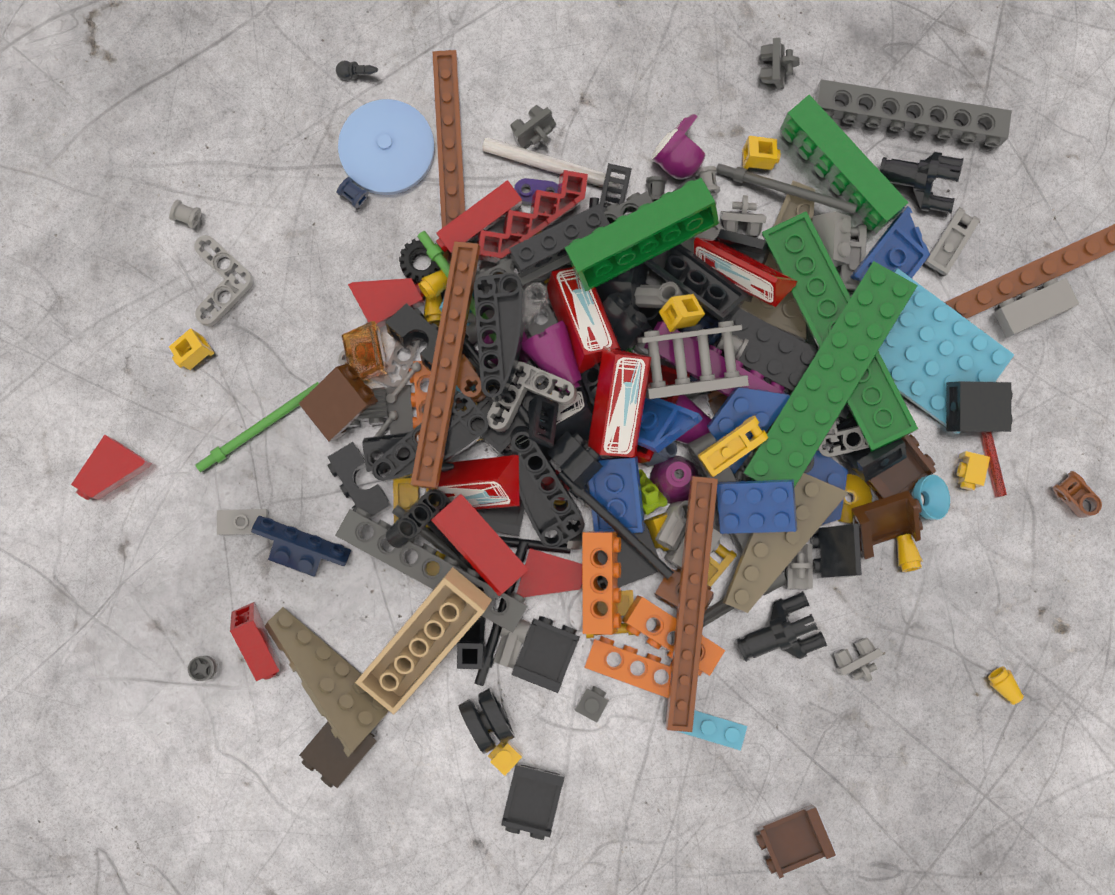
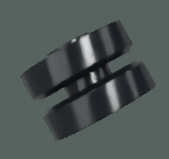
[458,688,515,754]

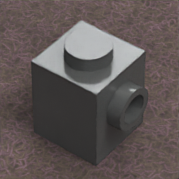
[574,686,609,723]

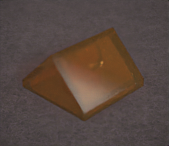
[342,321,388,380]

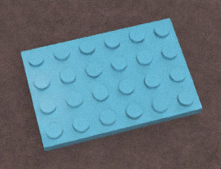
[879,268,1014,434]

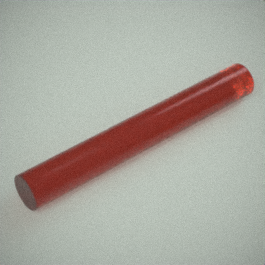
[981,432,1007,497]

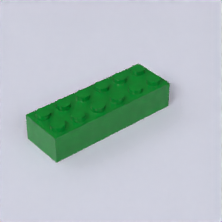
[780,94,909,234]
[565,178,719,291]

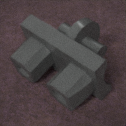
[760,37,800,88]
[510,105,556,149]

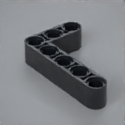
[386,489,487,583]

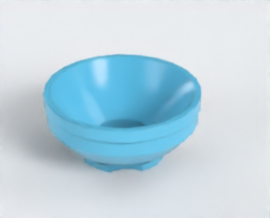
[912,475,950,520]

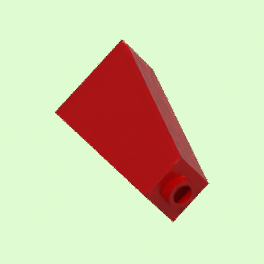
[436,180,522,255]

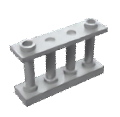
[637,321,749,399]

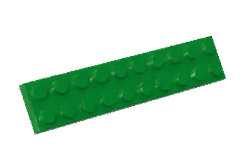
[762,211,918,452]
[744,261,918,488]

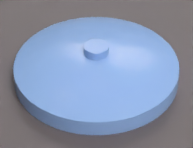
[338,99,435,195]

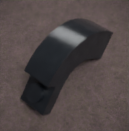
[457,587,486,669]

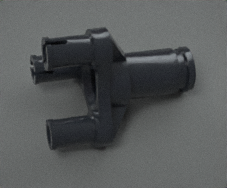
[880,152,964,214]
[736,591,828,662]

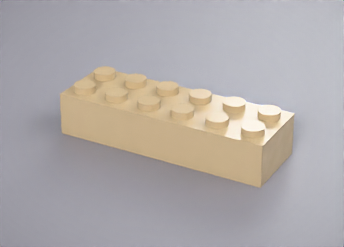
[355,567,492,715]

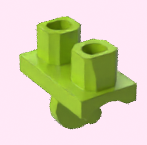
[639,469,668,515]

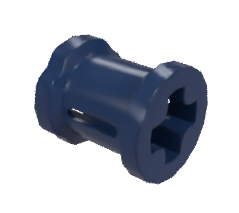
[336,177,369,209]

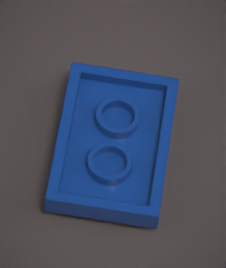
[589,456,645,533]
[717,479,797,534]

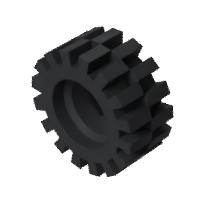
[399,239,441,284]

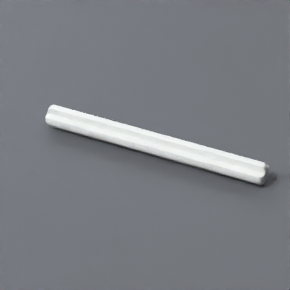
[482,137,620,188]

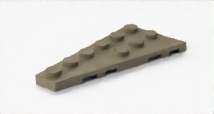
[740,180,815,341]
[723,473,849,613]
[265,607,389,757]

